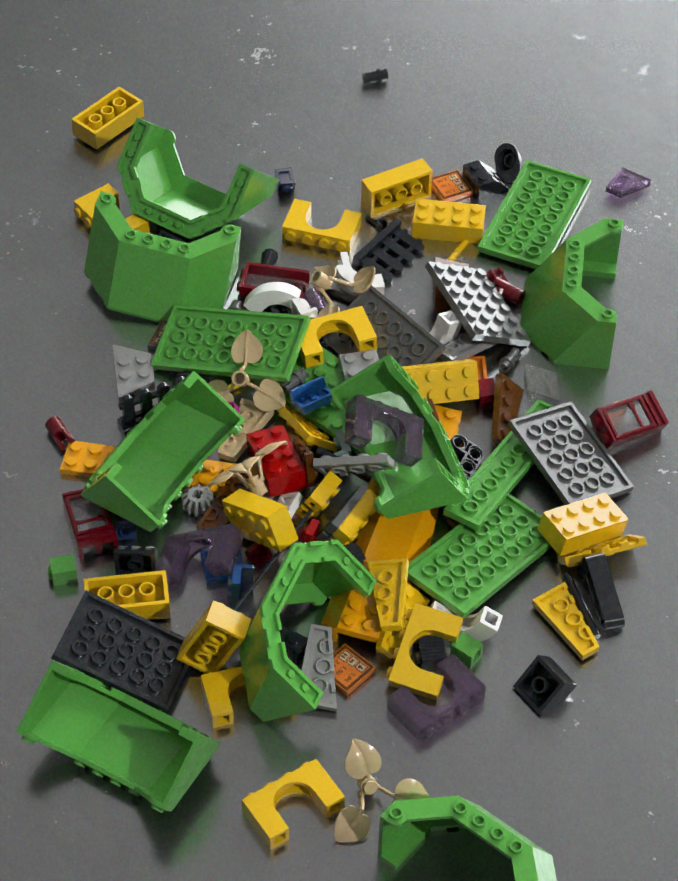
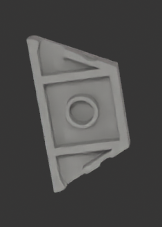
[112,345,155,402]

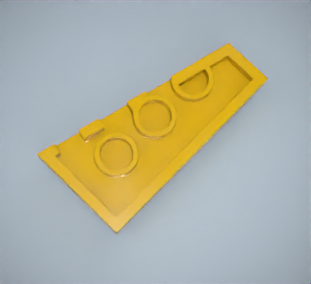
[557,534,647,567]
[532,582,599,660]

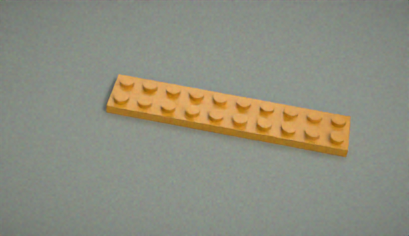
[60,441,258,496]

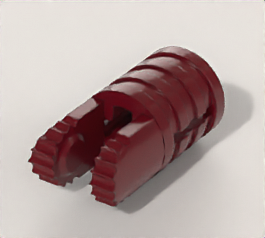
[494,277,526,305]
[45,416,75,451]

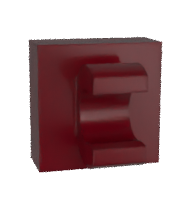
[486,266,508,287]
[244,542,272,568]

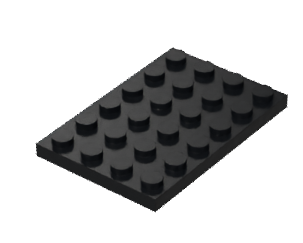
[51,590,189,714]

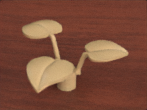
[310,265,376,317]
[208,329,286,411]
[208,440,288,496]
[334,739,430,842]

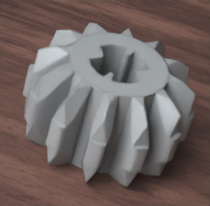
[181,484,214,517]

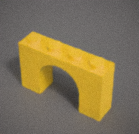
[74,183,150,233]
[282,199,362,254]
[299,306,377,368]
[386,603,463,701]
[201,666,245,728]
[242,759,345,850]

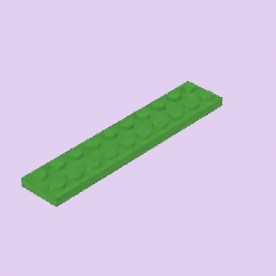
[443,399,554,531]

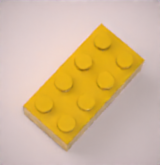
[71,87,144,150]
[361,158,433,218]
[412,199,486,244]
[402,359,480,404]
[222,489,299,552]
[537,493,629,556]
[84,570,171,620]
[176,600,251,673]

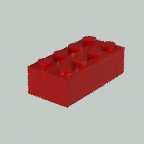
[246,425,308,497]

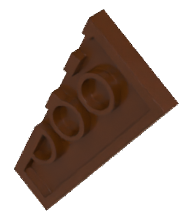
[492,373,524,445]
[286,429,318,488]
[196,473,251,541]

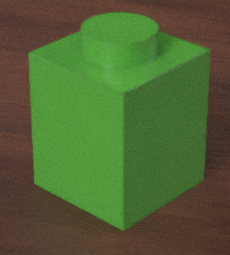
[47,554,78,586]
[449,632,483,669]

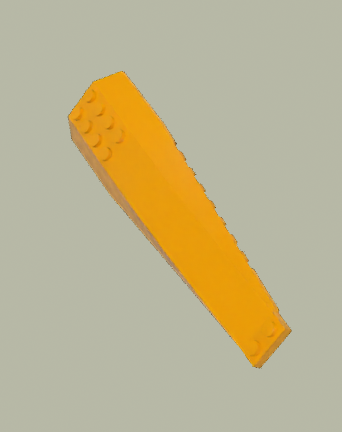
[321,405,462,655]

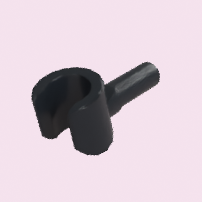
[365,215,387,231]

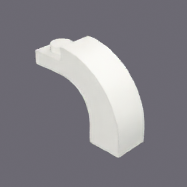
[336,252,385,298]
[243,282,311,312]
[429,310,462,346]
[430,601,503,641]

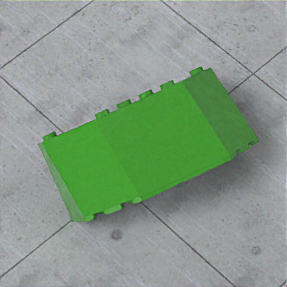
[117,118,279,239]
[84,191,241,322]
[520,218,623,369]
[330,354,470,519]
[81,371,245,532]
[239,540,377,722]
[16,660,221,813]
[378,796,557,881]

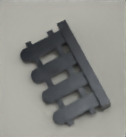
[351,218,425,283]
[117,376,185,436]

